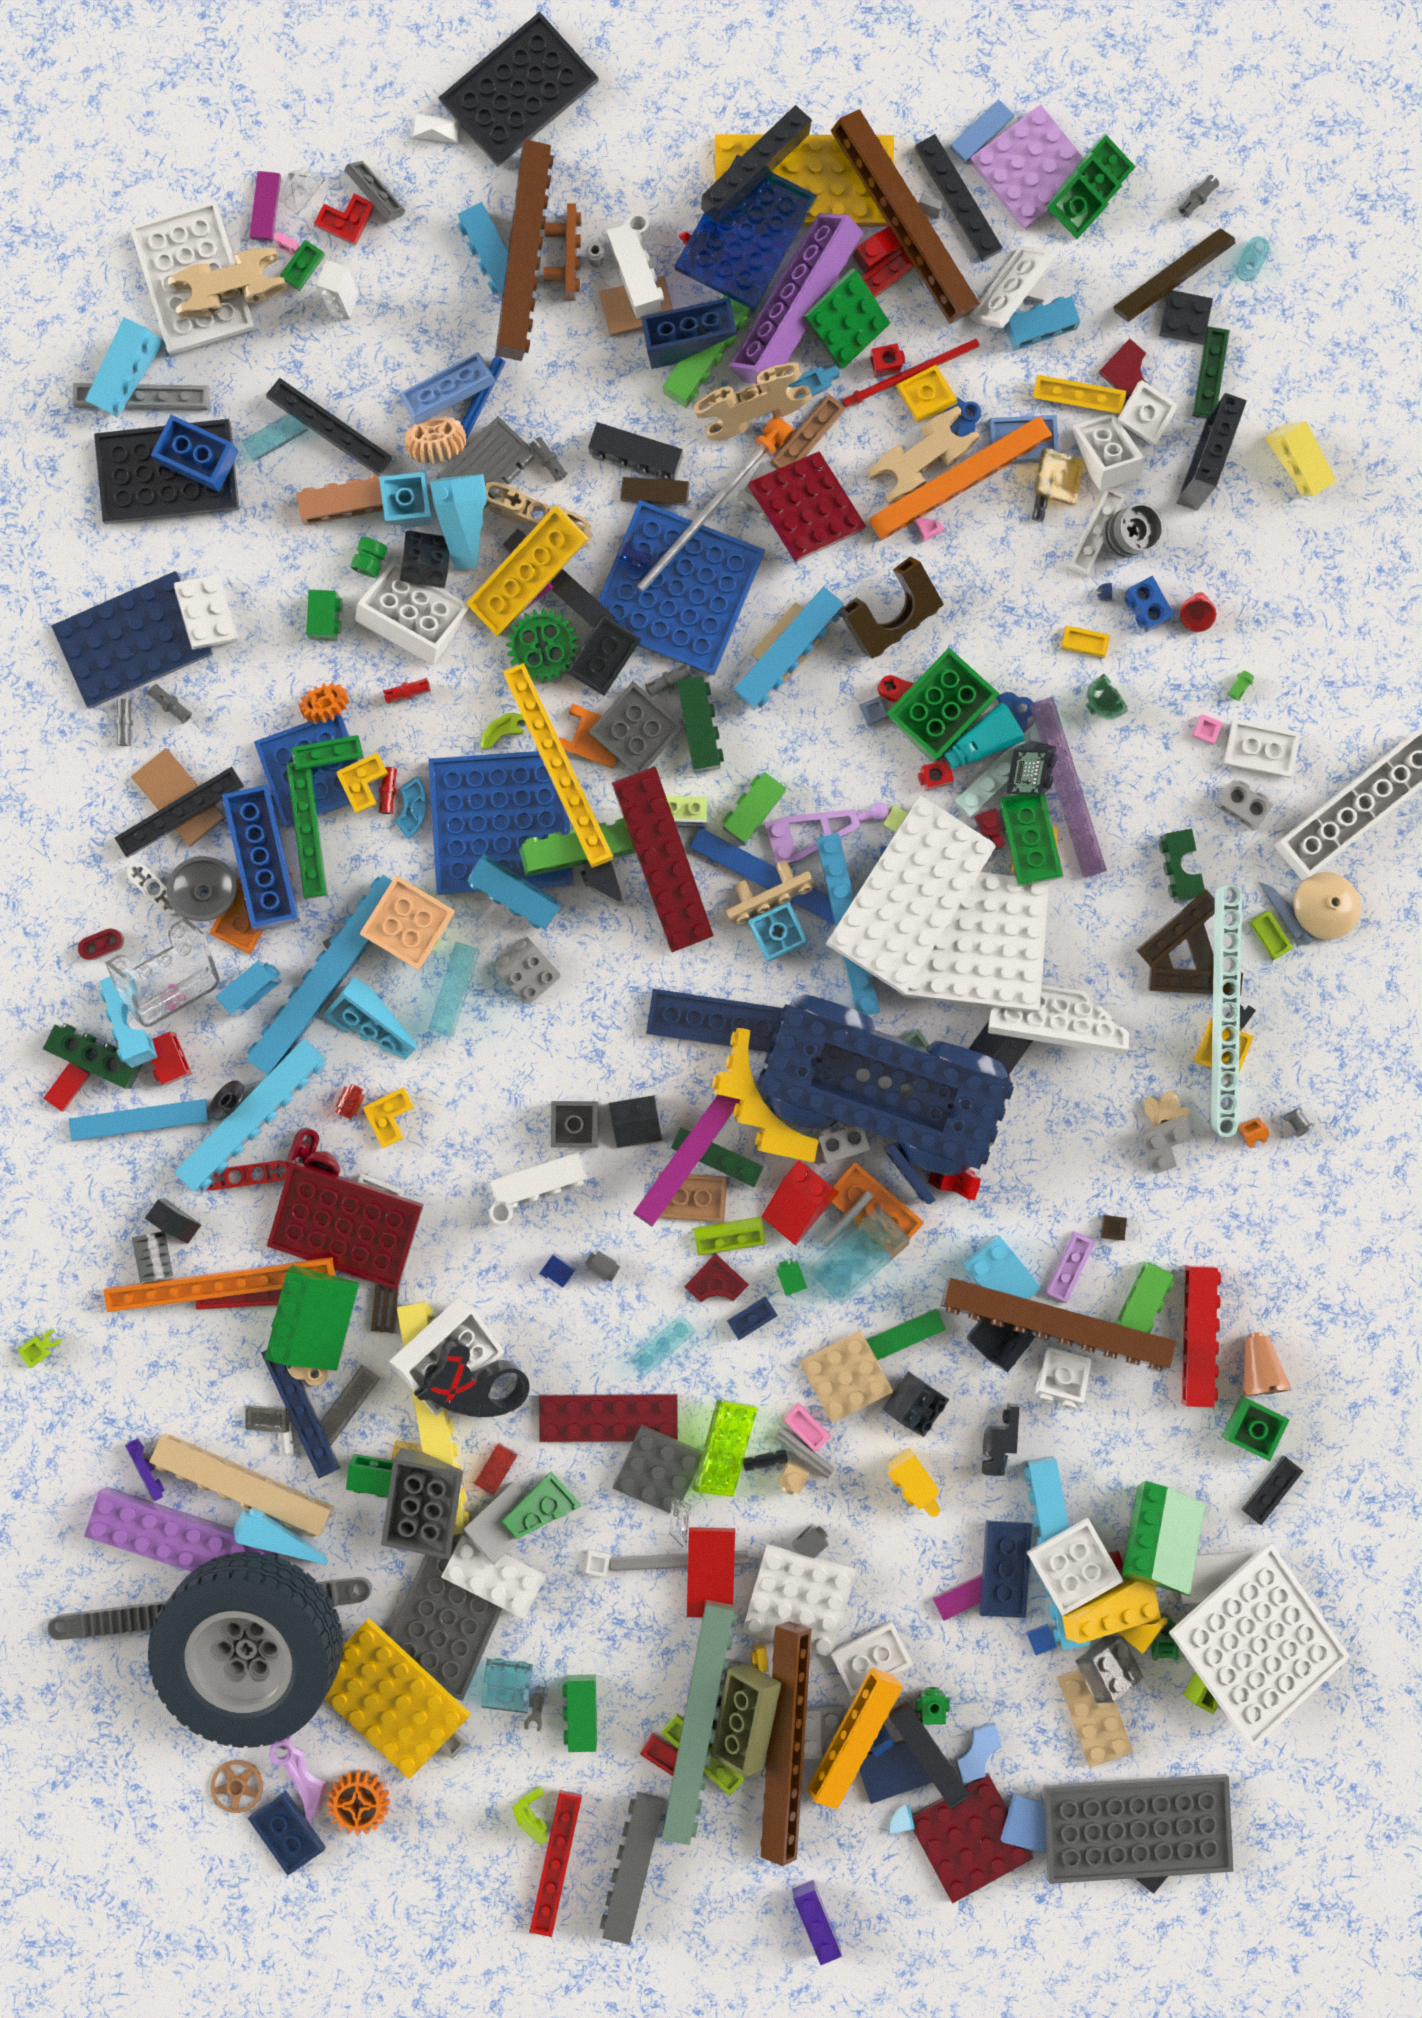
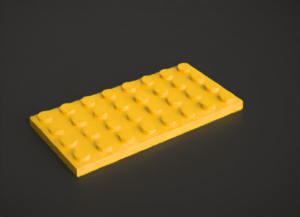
[715,134,894,226]

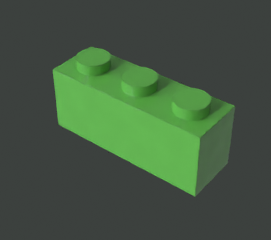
[722,772,786,845]
[1115,1261,1174,1333]

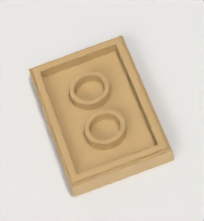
[751,602,830,683]

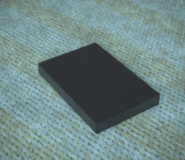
[566,613,641,696]

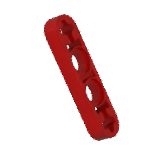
[207,1160,289,1190]

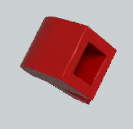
[928,1169,981,1200]

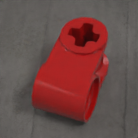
[877,675,914,703]

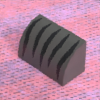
[132,1231,173,1283]

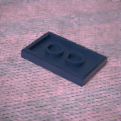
[883,1143,936,1205]
[859,1740,933,1804]
[247,1790,326,1876]

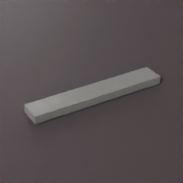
[72,383,210,410]

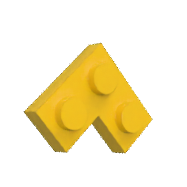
[336,752,388,814]
[362,1087,415,1149]

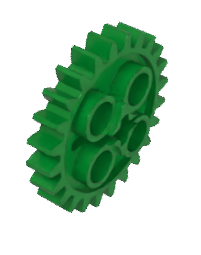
[506,608,580,684]

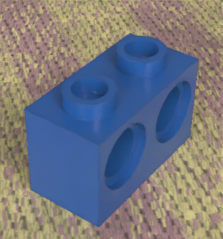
[1124,575,1174,632]

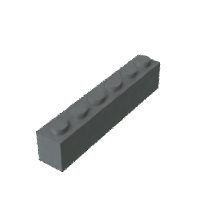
[599,1792,664,1945]

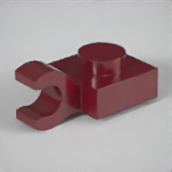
[974,808,1005,850]

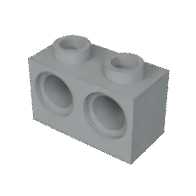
[1215,780,1273,831]
[817,1123,871,1164]

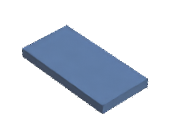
[399,352,496,425]

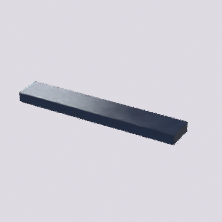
[261,1350,341,1479]

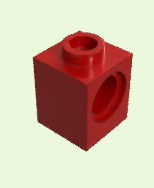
[870,343,905,378]
[918,760,954,791]

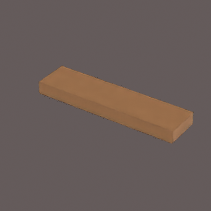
[770,394,846,469]

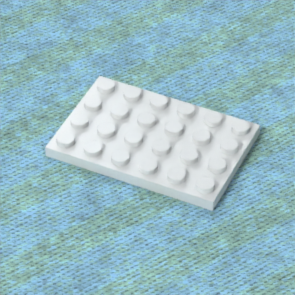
[129,200,256,355]

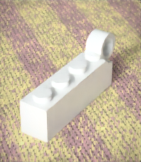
[607,213,664,319]
[489,1152,588,1224]

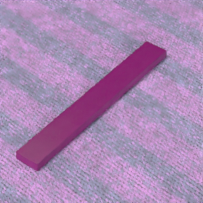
[633,1095,740,1227]

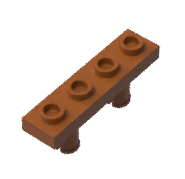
[543,203,581,301]

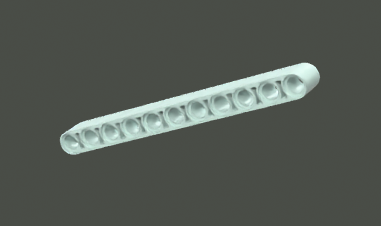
[1211,885,1242,1137]

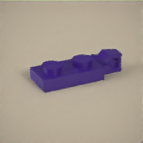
[125,1438,165,1501]

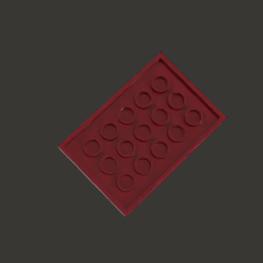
[266,1160,424,1290]

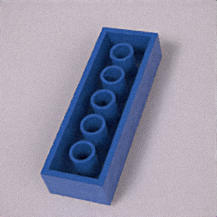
[222,785,301,932]

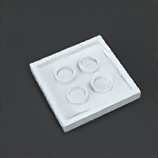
[1027,1518,1124,1616]

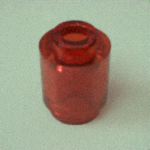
[335,1084,366,1119]

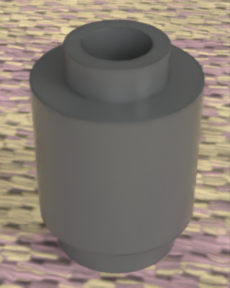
[585,1251,621,1282]

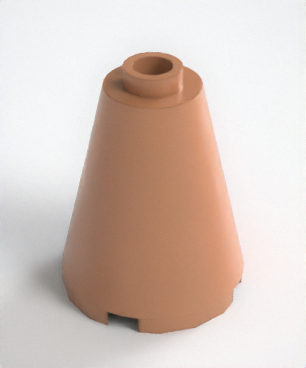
[1243,1332,1291,1397]

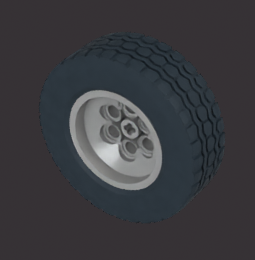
[148,1552,343,1748]

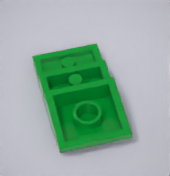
[1046,134,1136,239]

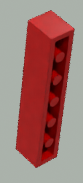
[1181,1265,1221,1408]

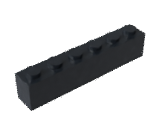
[701,105,812,224]

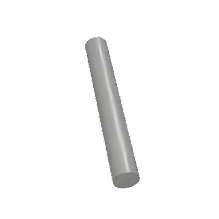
[821,1191,874,1247]

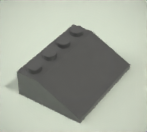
[381,1448,463,1559]

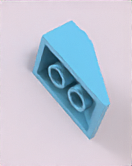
[962,1235,1041,1299]

